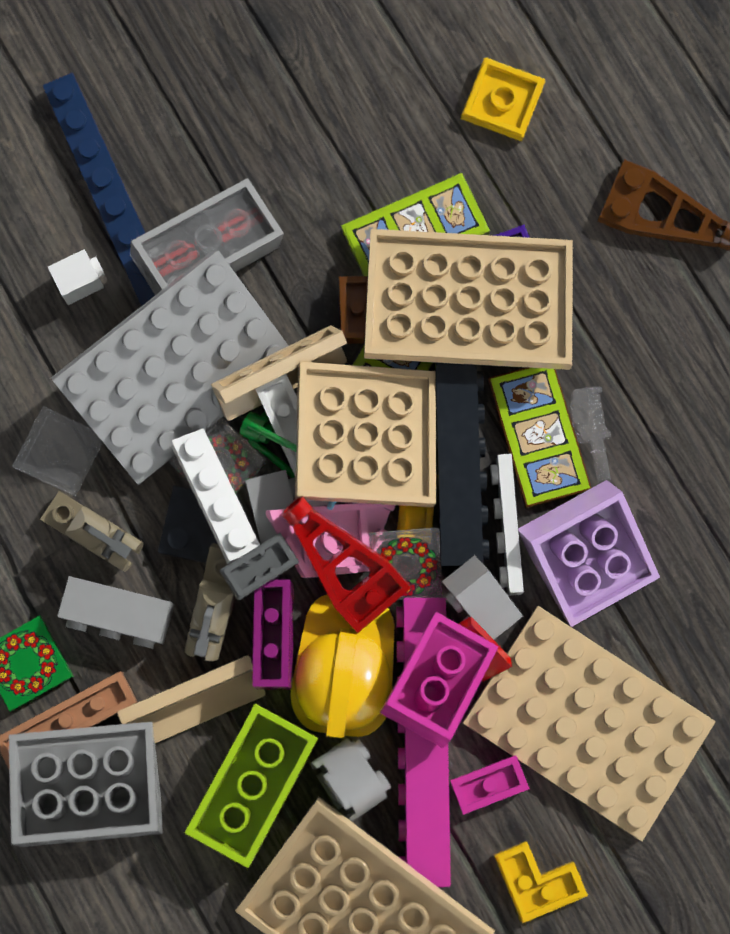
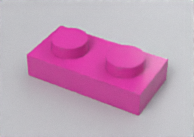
[450,755,529,815]

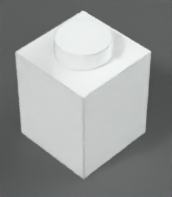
[48,249,105,305]

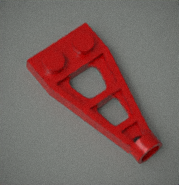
[281,496,411,633]

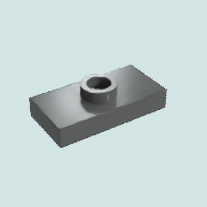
[219,532,299,600]

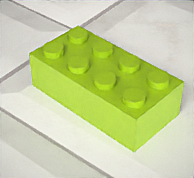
[185,704,319,868]

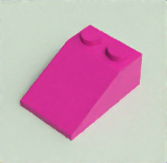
[380,612,498,748]

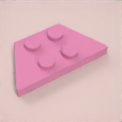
[266,503,396,578]

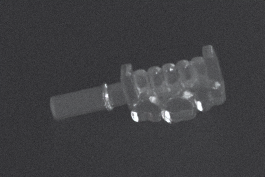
[569,387,611,482]

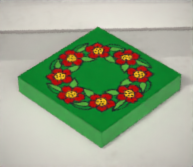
[0,616,74,712]

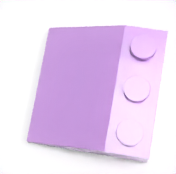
[518,480,660,627]

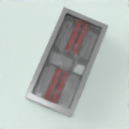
[130,178,284,295]

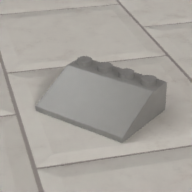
[9,722,163,847]

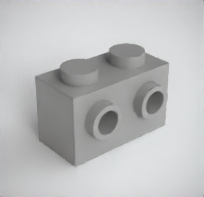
[442,555,523,640]

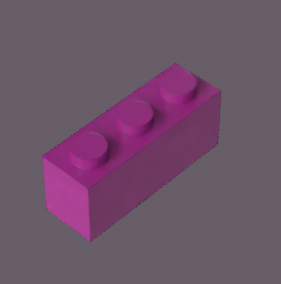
[252,580,294,690]

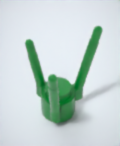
[240,411,297,480]

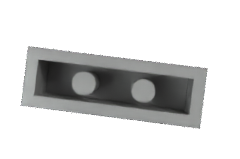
[58,576,174,649]

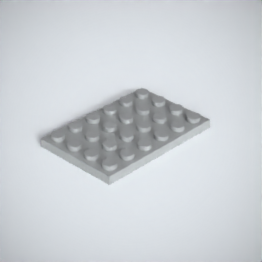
[51,249,289,485]

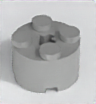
[311,738,391,822]

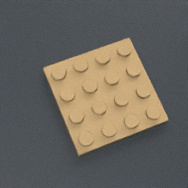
[295,362,436,507]

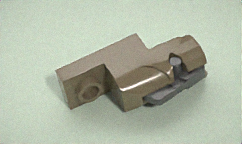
[40,491,143,572]
[184,543,236,661]

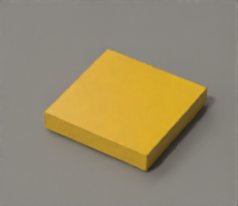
[461,57,546,142]

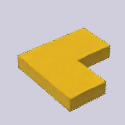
[494,841,588,924]

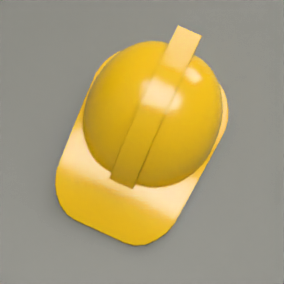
[291,594,394,738]

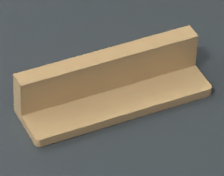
[211,325,347,421]
[117,655,266,743]

